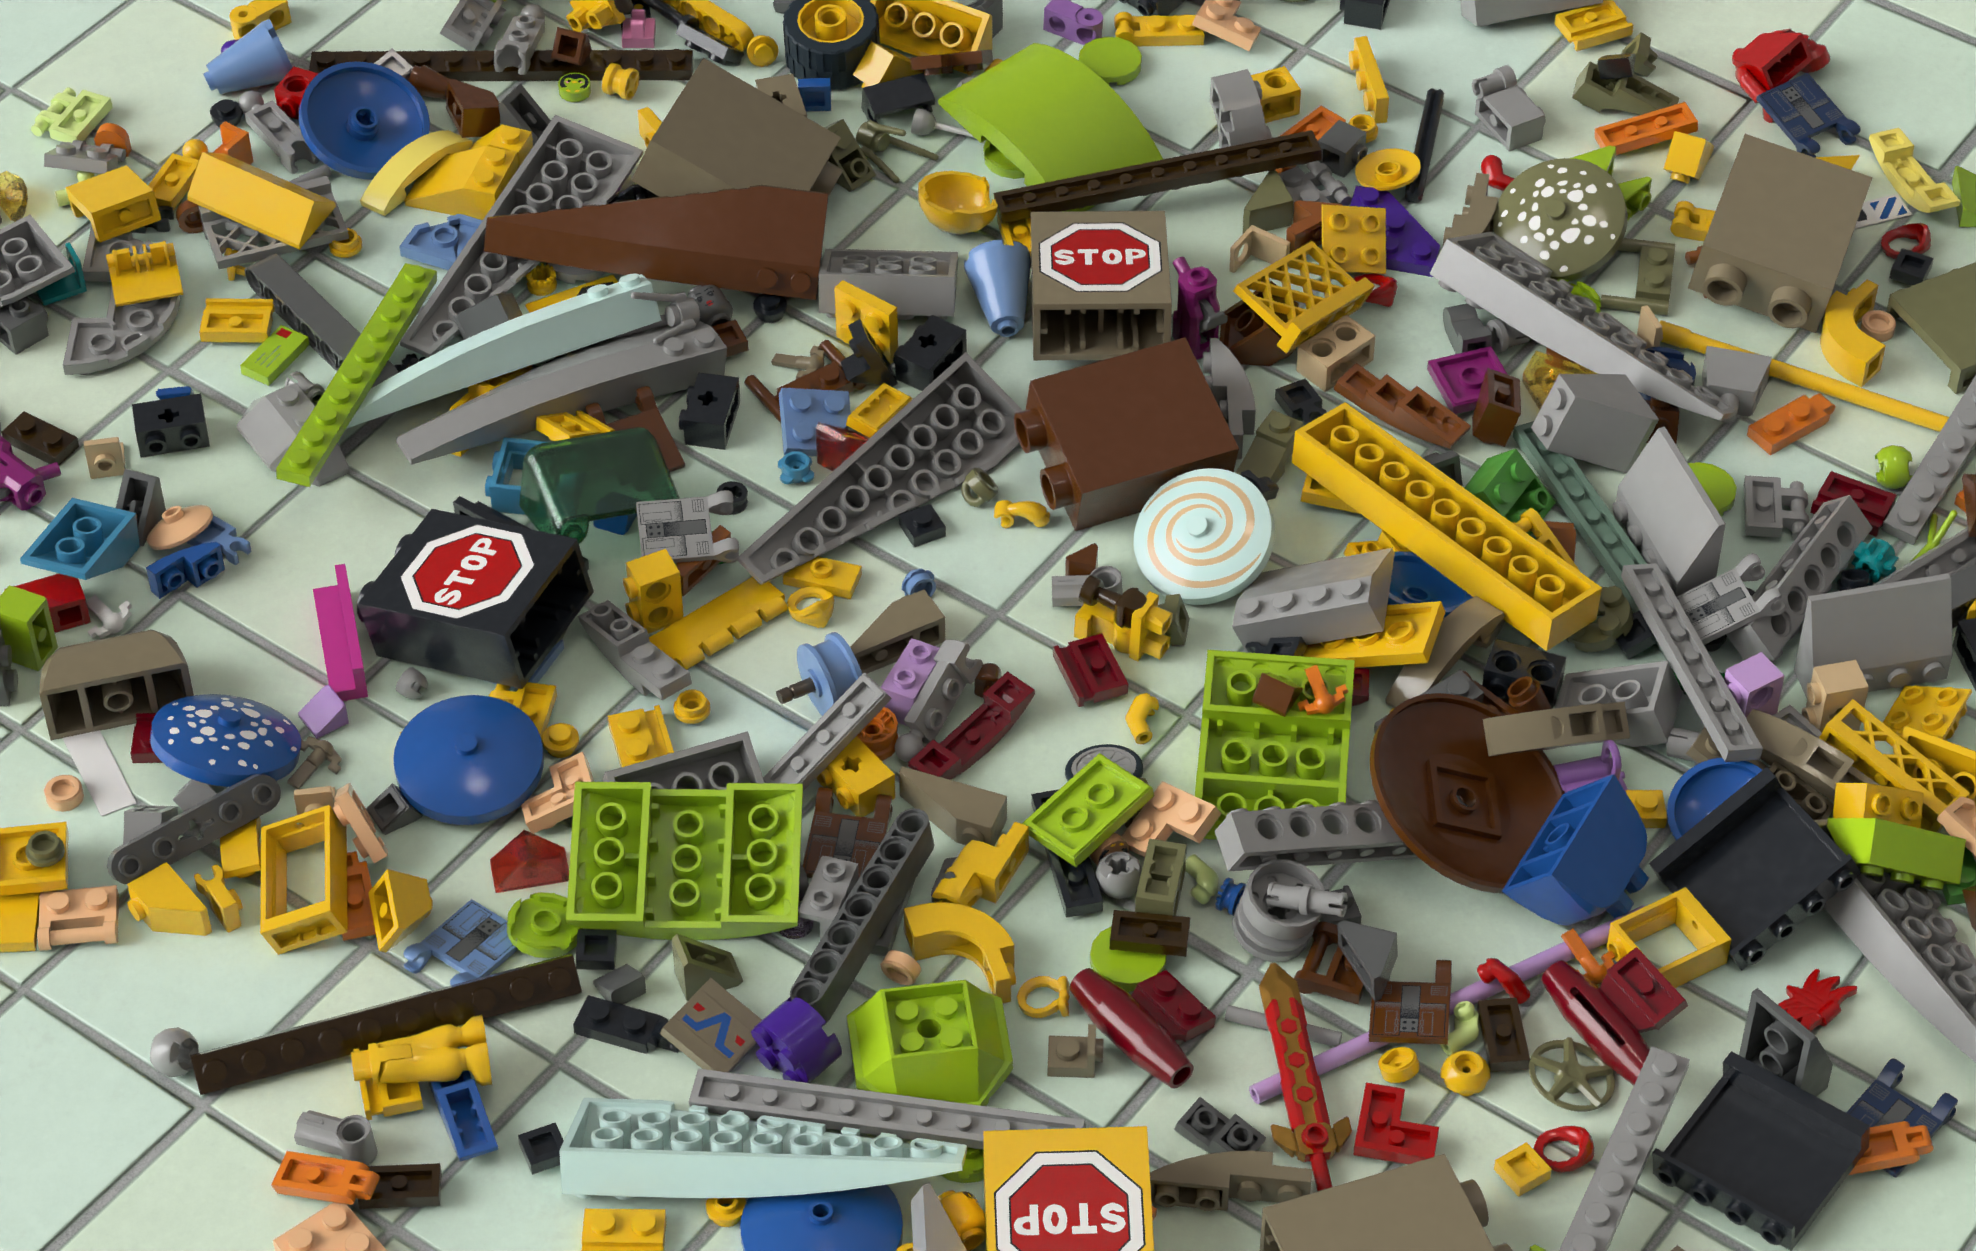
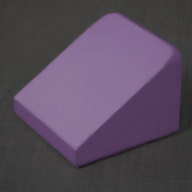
[298,684,349,739]

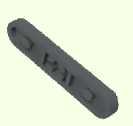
[107,774,281,884]

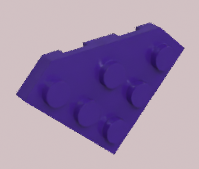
[1350,185,1440,277]

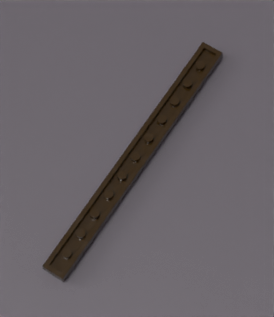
[309,49,694,81]

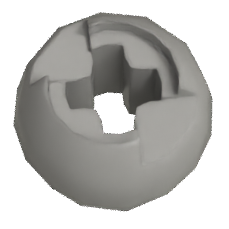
[1095,852,1142,899]
[150,1027,199,1077]

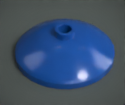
[1387,551,1473,619]
[1667,758,1762,841]

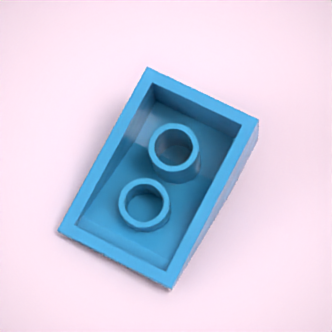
[20,498,140,580]

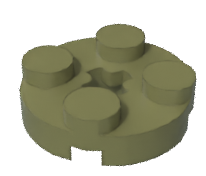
[1566,586,1633,652]

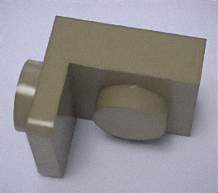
[1047,1024,1104,1078]

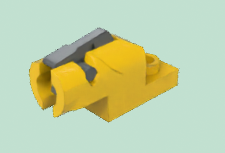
[931,822,1029,907]

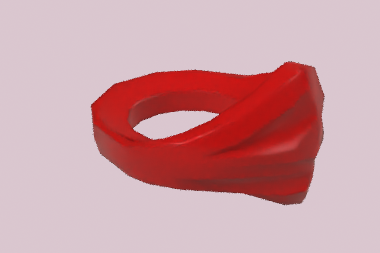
[1881,223,1931,259]
[1353,273,1398,307]
[1533,1126,1594,1173]

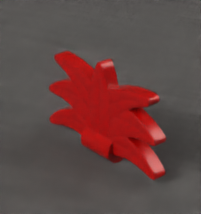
[1778,969,1857,1032]

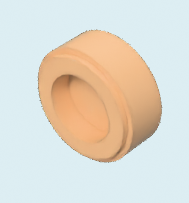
[1860,310,1896,342]
[44,775,84,812]
[881,950,921,985]

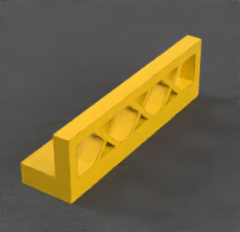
[1819,699,1970,833]

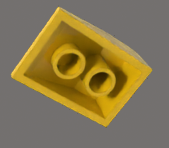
[405,146,519,220]

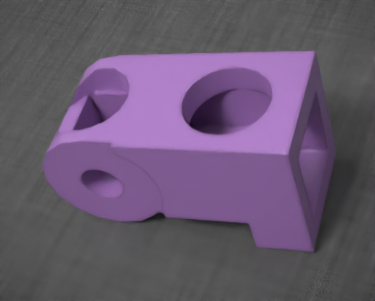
[1043,0,1103,45]

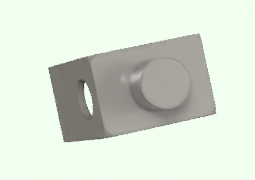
[1702,346,1772,422]

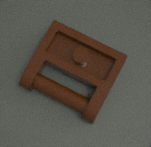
[1294,921,1365,1005]

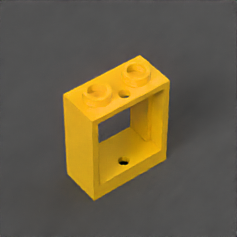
[1607,887,1732,988]

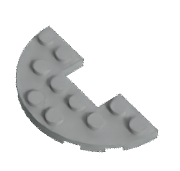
[63,226,181,375]

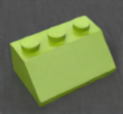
[1827,818,1966,890]

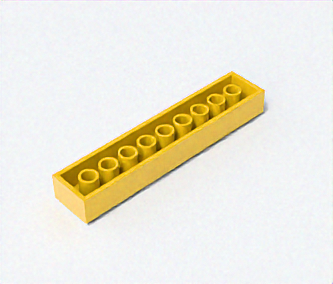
[1292,402,1602,651]

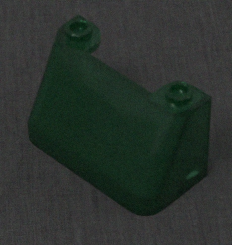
[519,427,680,544]

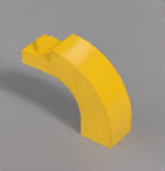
[1820,279,1886,388]
[903,902,1016,1004]

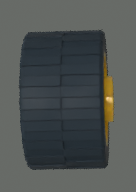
[783,0,880,90]

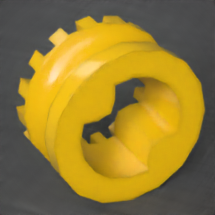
[526,263,557,296]

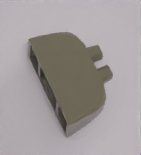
[39,630,194,740]

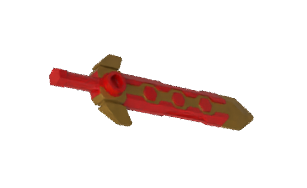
[1259,963,1352,1192]

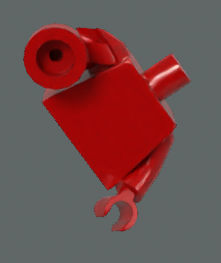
[1732,29,1830,123]

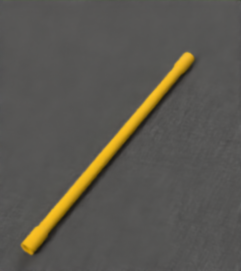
[1660,320,1949,432]

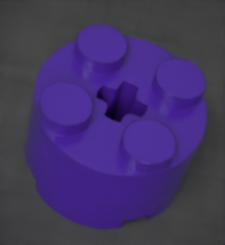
[751,997,842,1083]

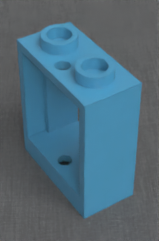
[485,437,589,519]

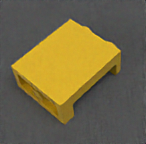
[65,165,161,243]

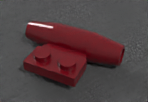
[1541,947,1688,1086]
[1070,968,1216,1089]

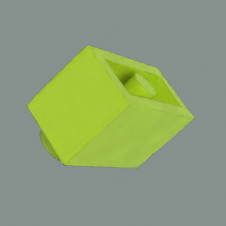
[0,585,58,671]

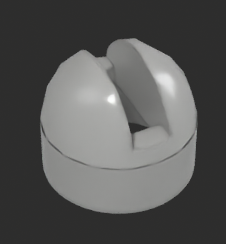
[396,667,428,699]

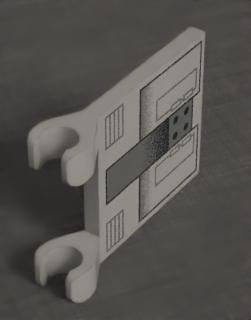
[636,490,739,563]
[1677,553,1786,645]

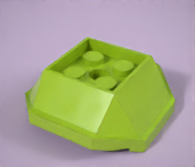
[846,980,1013,1106]

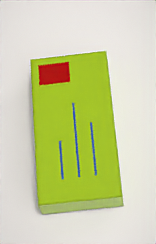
[240,325,310,386]

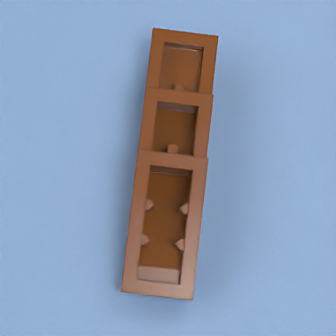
[1333,363,1471,449]

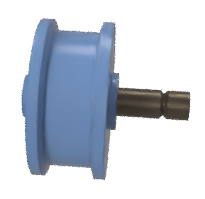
[776,632,862,716]

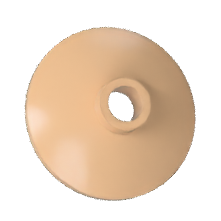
[147,505,213,550]

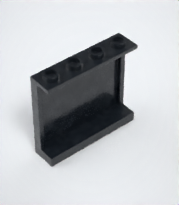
[1649,767,1861,971]
[1652,1051,1870,1251]

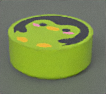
[558,73,591,102]

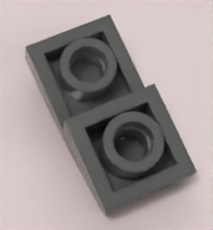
[1174,1097,1266,1154]

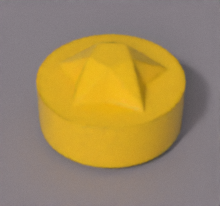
[1378,1047,1420,1083]

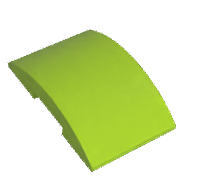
[938,43,1163,212]
[1195,650,1355,840]
[566,782,803,940]

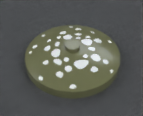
[1493,158,1628,282]

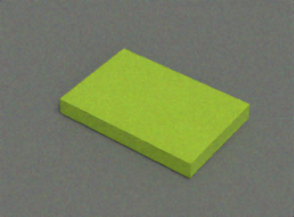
[1022,753,1155,867]

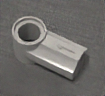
[1052,566,1123,607]
[294,1110,377,1165]

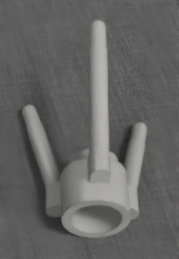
[615,292,700,344]

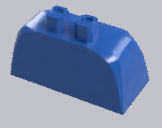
[1502,774,1649,926]

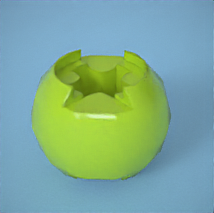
[1875,445,1913,489]

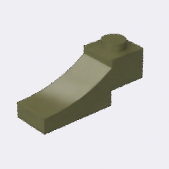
[1572,62,1679,115]
[1235,410,1303,484]

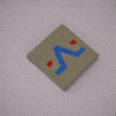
[660,978,762,1073]

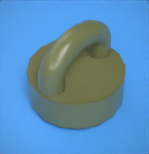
[961,468,998,507]

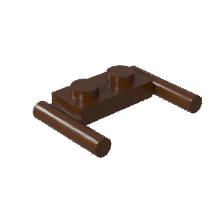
[744,340,867,423]

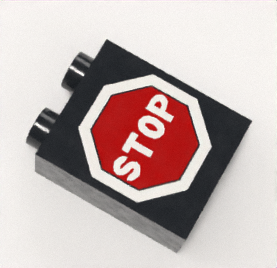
[357,509,594,689]

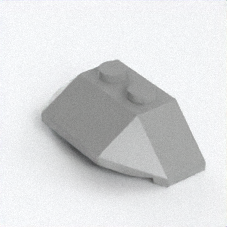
[237,383,350,487]

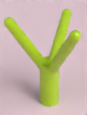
[1909,510,1958,563]

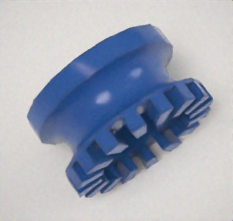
[1215,877,1246,916]

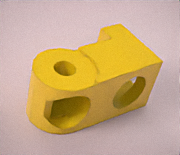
[229,0,292,40]

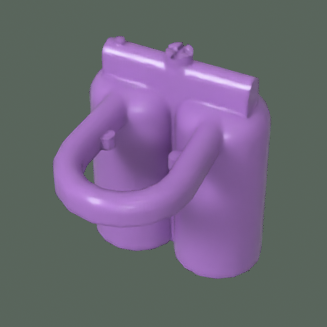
[1553,740,1628,793]

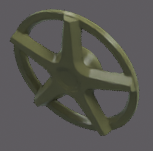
[1529,1037,1615,1112]

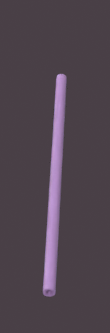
[1249,906,1645,1104]

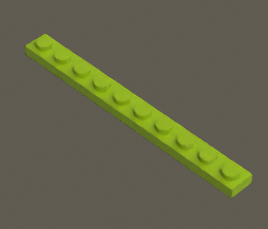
[276,263,437,487]

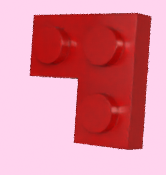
[1353,1082,1439,1164]

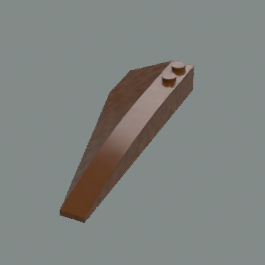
[484,185,829,300]

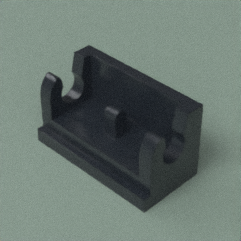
[861,73,935,123]

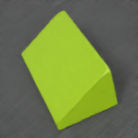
[1952,166,1976,227]

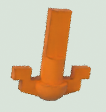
[1297,665,1349,715]
[1561,928,1616,984]

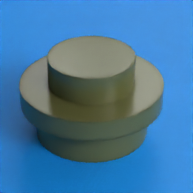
[25,831,65,867]

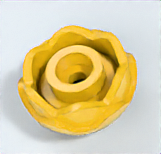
[1440,1050,1491,1097]

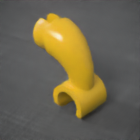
[994,500,1050,529]

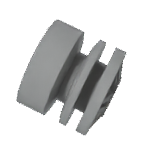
[1232,859,1325,962]

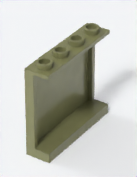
[1886,262,1976,394]

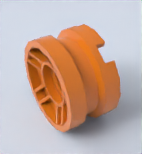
[857,707,898,761]

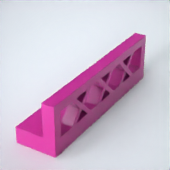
[313,564,368,701]

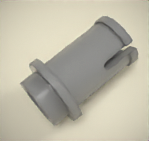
[285,371,325,406]

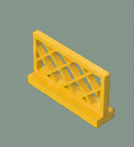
[1233,241,1375,354]

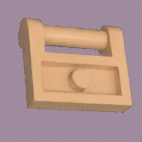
[37,885,119,951]

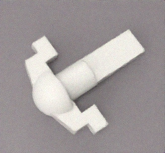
[86,595,132,638]

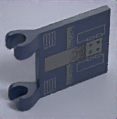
[1756,73,1861,157]
[1846,1058,1958,1178]

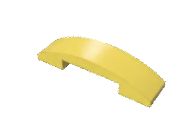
[1869,128,1960,213]
[360,130,473,216]

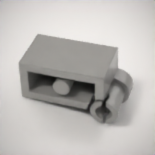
[1472,65,1546,151]

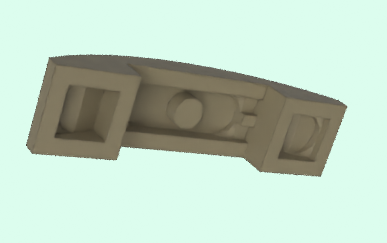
[1385,596,1505,708]

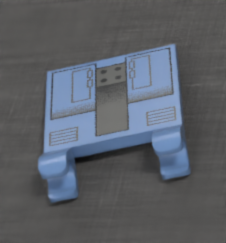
[403,899,518,986]

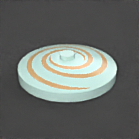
[1134,468,1275,605]

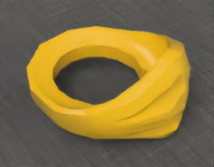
[787,586,835,628]

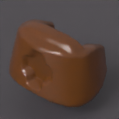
[974,663,1002,698]

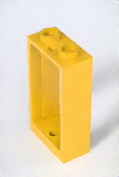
[260,805,348,955]

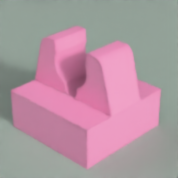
[622,9,656,48]

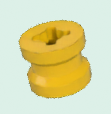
[602,63,639,100]

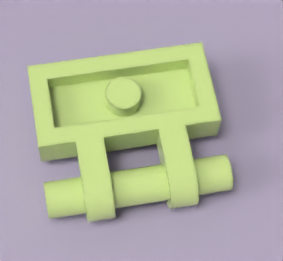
[31,87,113,143]

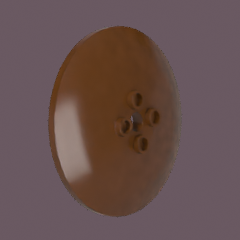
[1370,693,1565,893]

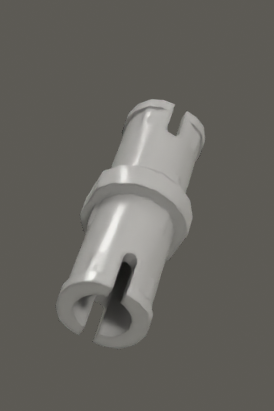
[1266,882,1348,917]

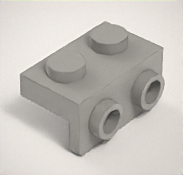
[440,0,506,51]
[798,856,859,941]

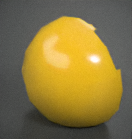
[918,171,998,235]

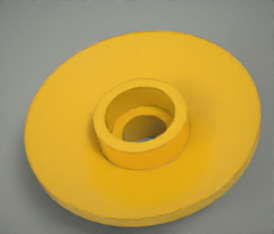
[1355,148,1421,191]

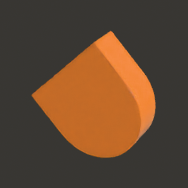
[94,123,132,157]

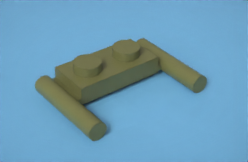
[1600,238,1675,316]

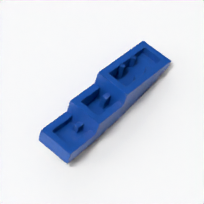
[428,1048,498,1162]

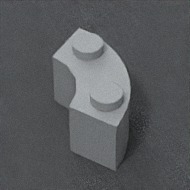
[1209,69,1272,148]

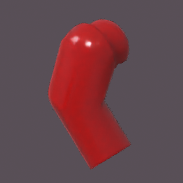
[1481,155,1515,191]
[1477,958,1530,1004]

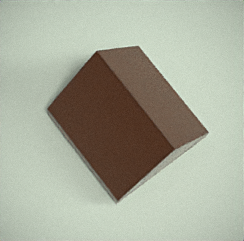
[551,27,592,66]
[1065,543,1098,576]
[1252,672,1303,717]

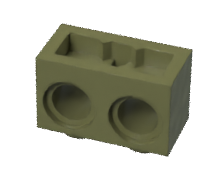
[1135,839,1187,916]

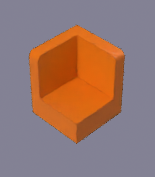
[212,122,253,165]

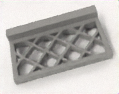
[198,176,349,269]

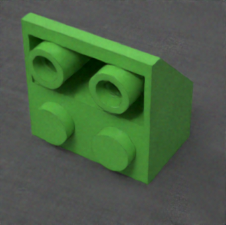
[1464,449,1556,536]

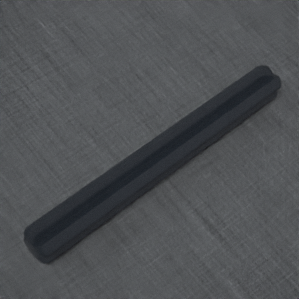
[1405,88,1445,203]

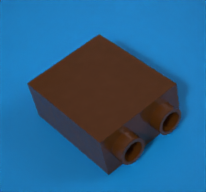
[1014,337,1239,531]

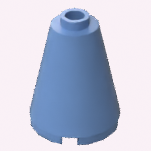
[203,19,292,94]
[964,240,1031,337]

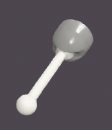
[911,108,986,143]

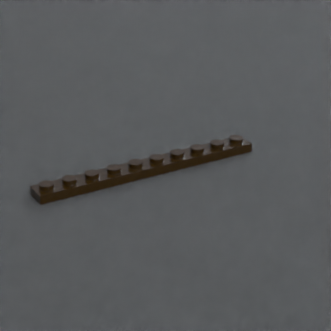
[993,130,1322,223]
[190,954,582,1095]

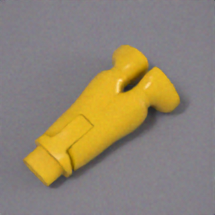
[351,1015,492,1086]

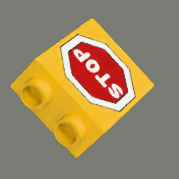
[983,1126,1154,1251]

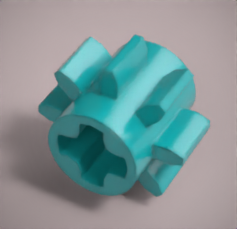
[1851,538,1899,583]

